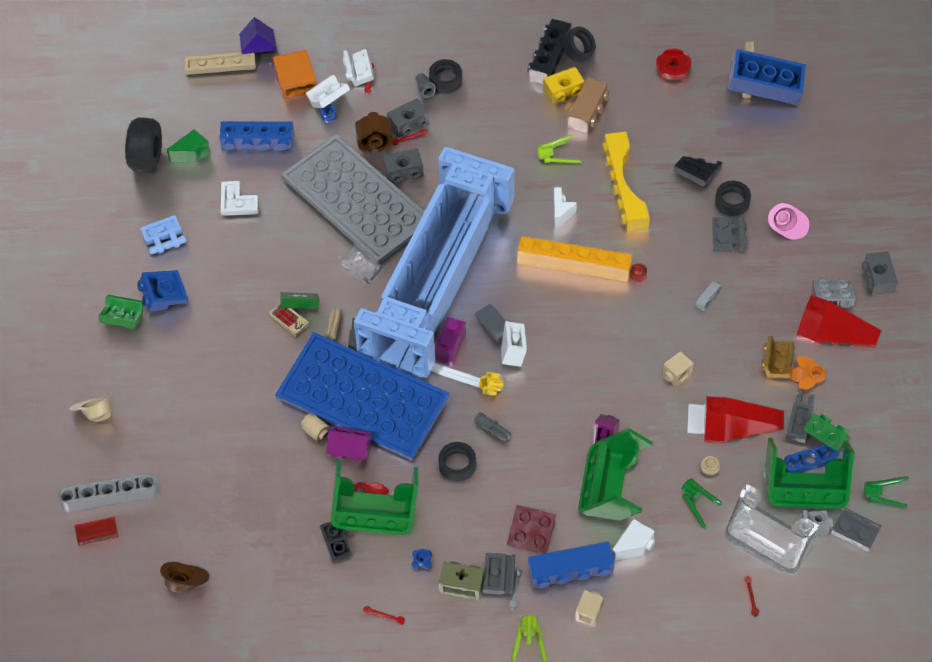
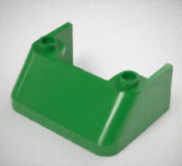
[578,428,652,521]
[765,438,855,509]
[331,459,418,535]

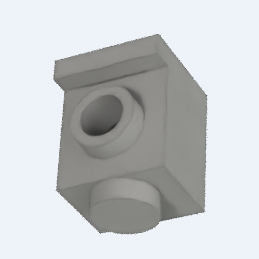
[800,510,833,538]

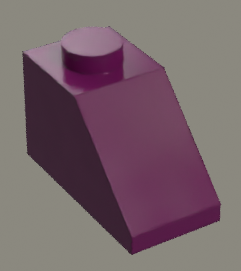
[593,414,620,444]

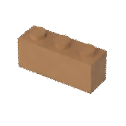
[568,77,609,133]

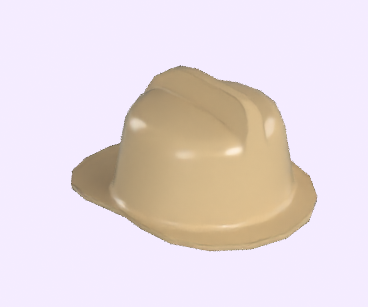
[68,394,111,422]

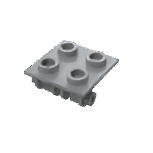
[813,279,856,309]

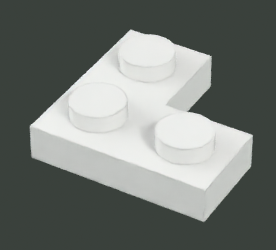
[221,181,258,216]

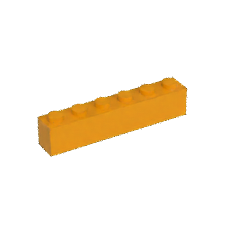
[517,236,632,282]

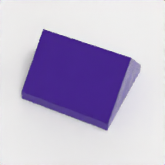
[239,17,277,54]

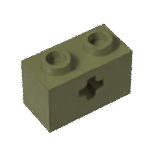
[438,561,484,600]

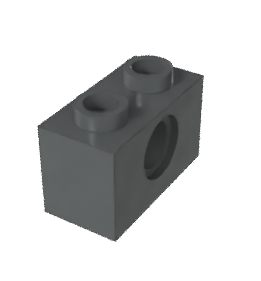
[387,98,429,138]
[383,148,424,183]
[862,251,897,295]

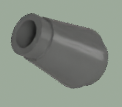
[416,73,436,98]

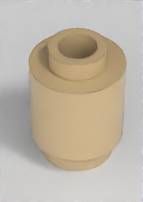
[301,414,330,442]

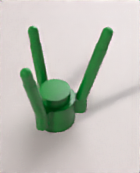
[864,476,909,508]
[681,478,722,529]

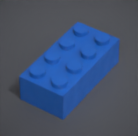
[728,49,806,105]

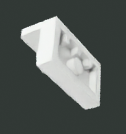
[342,49,374,87]
[306,75,350,108]

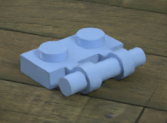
[140,215,186,255]

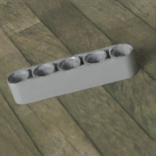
[58,473,159,512]

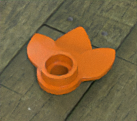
[790,356,826,390]

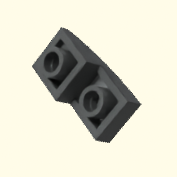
[475,304,506,342]

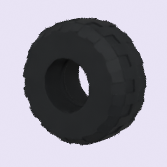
[125,117,162,172]

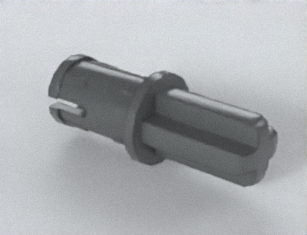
[474,412,511,441]

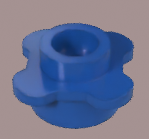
[412,549,432,569]

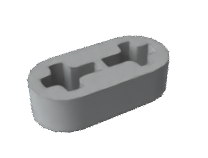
[695,280,723,312]

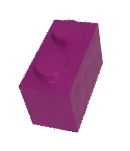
[435,317,466,365]
[326,426,371,461]

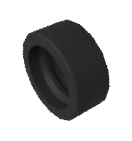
[562,26,596,62]
[429,59,462,93]
[715,180,751,216]
[438,442,476,482]

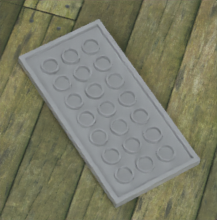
[281,135,425,265]

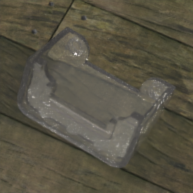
[725,484,819,575]

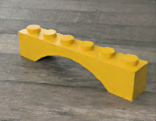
[602,131,650,232]

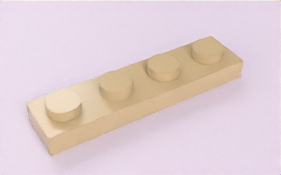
[184,52,255,75]

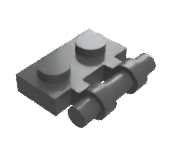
[712,216,747,252]

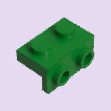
[99,294,143,328]
[804,414,851,451]

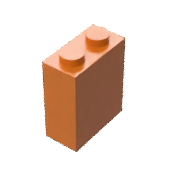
[273,50,317,100]

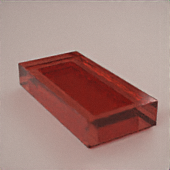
[75,516,119,546]

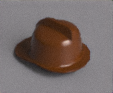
[160,562,210,593]

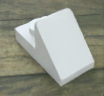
[554,187,577,228]

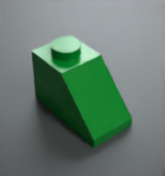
[167,129,210,162]

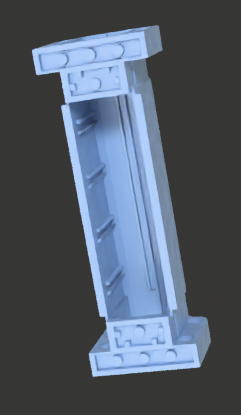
[354,147,515,378]

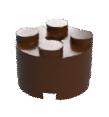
[355,112,393,154]

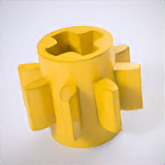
[479,371,504,396]

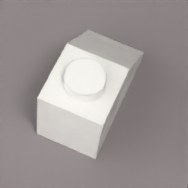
[501,321,527,367]
[612,519,656,561]

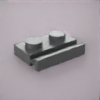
[831,507,882,552]
[483,553,515,595]

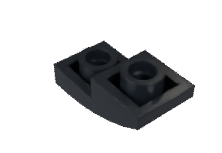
[320,522,352,562]

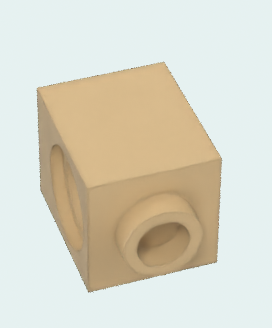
[662,351,694,387]
[575,590,604,627]

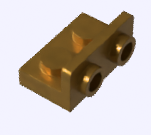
[762,336,795,378]

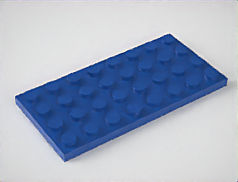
[275,332,450,461]

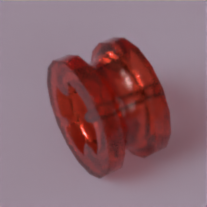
[630,263,647,282]

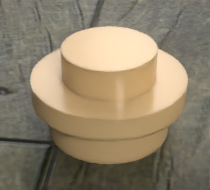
[700,456,721,475]

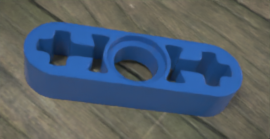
[784,445,839,473]

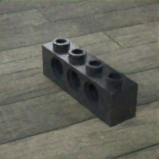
[527,19,572,84]

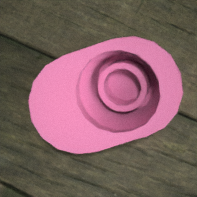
[768,203,809,240]

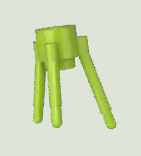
[537,135,582,164]
[511,615,547,662]

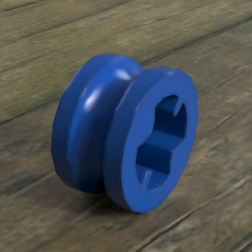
[320,104,337,122]

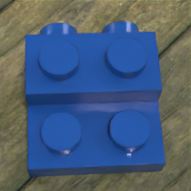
[137,270,188,311]

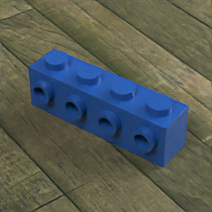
[219,121,294,150]
[528,542,614,588]

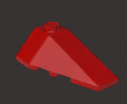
[796,295,882,347]
[704,396,784,443]

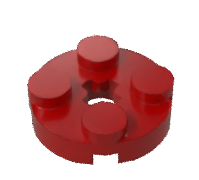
[656,48,691,80]

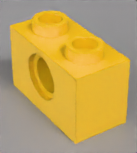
[543,67,585,104]

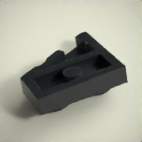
[673,156,722,187]

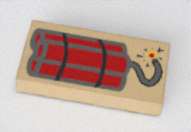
[269,303,309,337]

